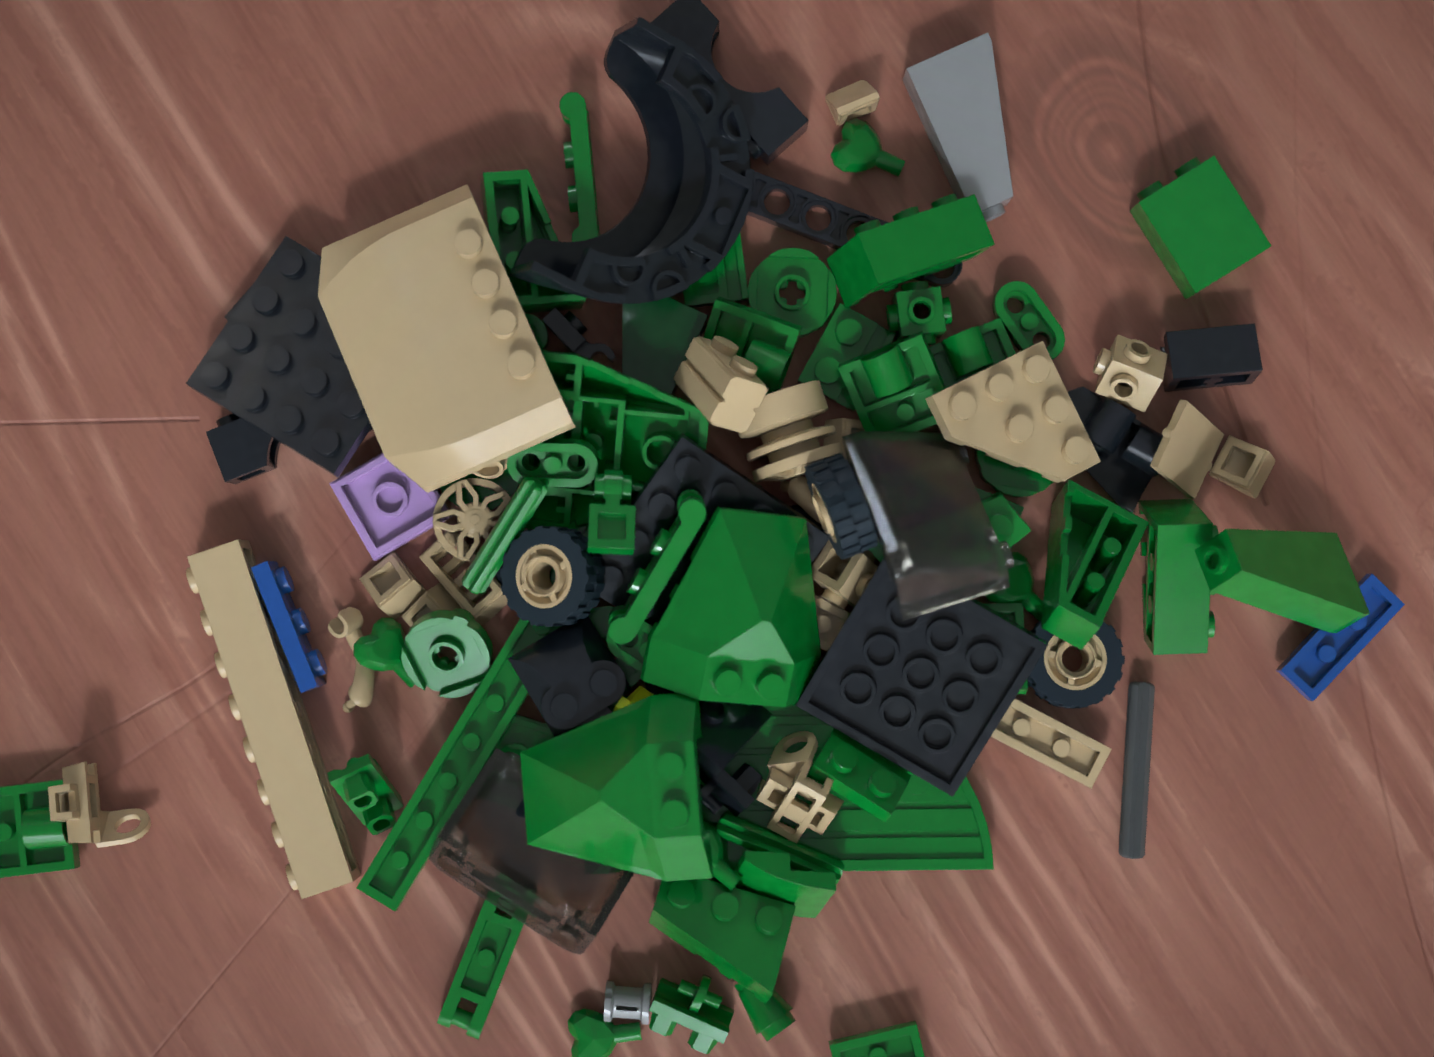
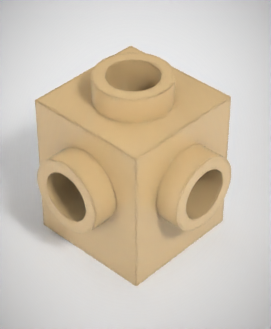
[1092,334,1168,412]
[812,540,878,610]

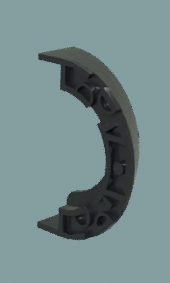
[509,16,754,304]

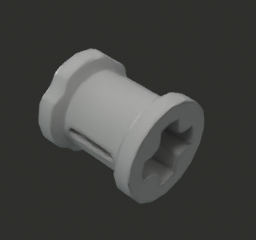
[604,980,652,1025]

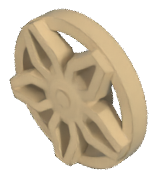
[433,478,511,562]

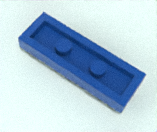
[251,561,328,693]
[1276,574,1405,701]

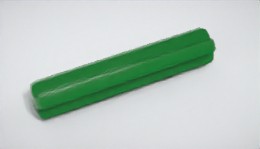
[462,476,548,594]
[716,813,844,885]

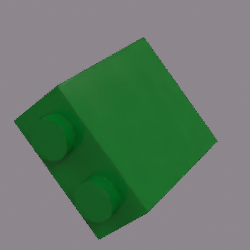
[1130,156,1271,300]

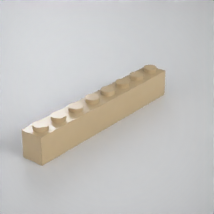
[186,539,361,899]

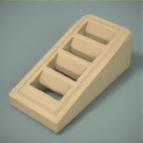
[419,531,508,625]

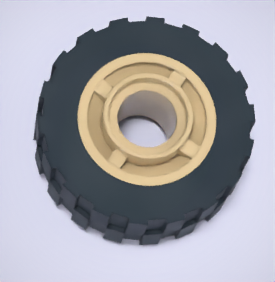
[804,453,878,560]
[500,526,606,627]
[1027,620,1125,709]

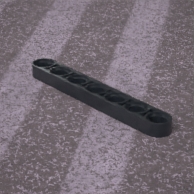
[747,171,963,288]

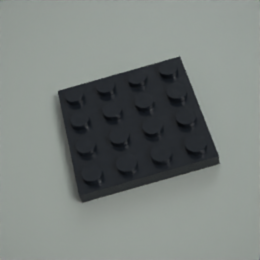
[186,236,372,477]
[600,433,830,626]
[796,549,1048,797]

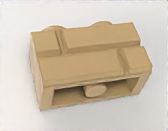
[673,336,768,433]

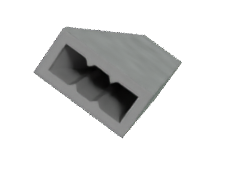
[903,32,1013,222]

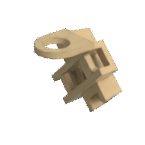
[756,731,844,843]
[48,762,151,848]

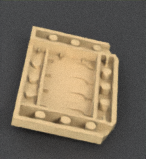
[318,184,575,493]

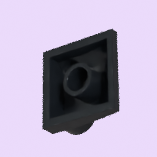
[508,616,632,737]

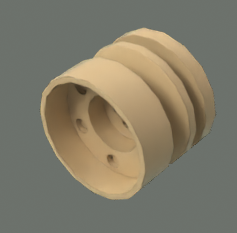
[738,380,844,483]

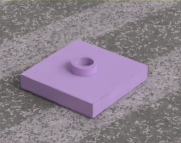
[329,453,452,561]

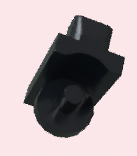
[698,762,762,817]

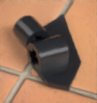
[1068,386,1163,513]

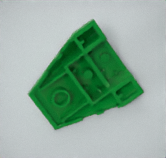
[525,350,709,529]
[640,507,821,707]
[520,693,714,881]

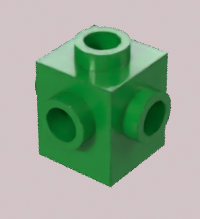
[886,281,952,346]

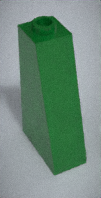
[1195,529,1370,633]

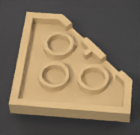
[925,341,1101,483]

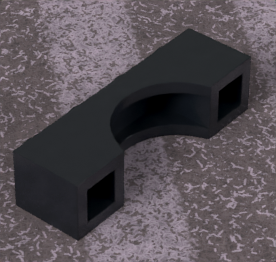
[651,0,809,166]
[206,414,373,484]

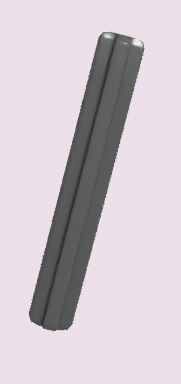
[1119,681,1155,859]

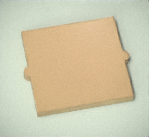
[1150,399,1224,499]

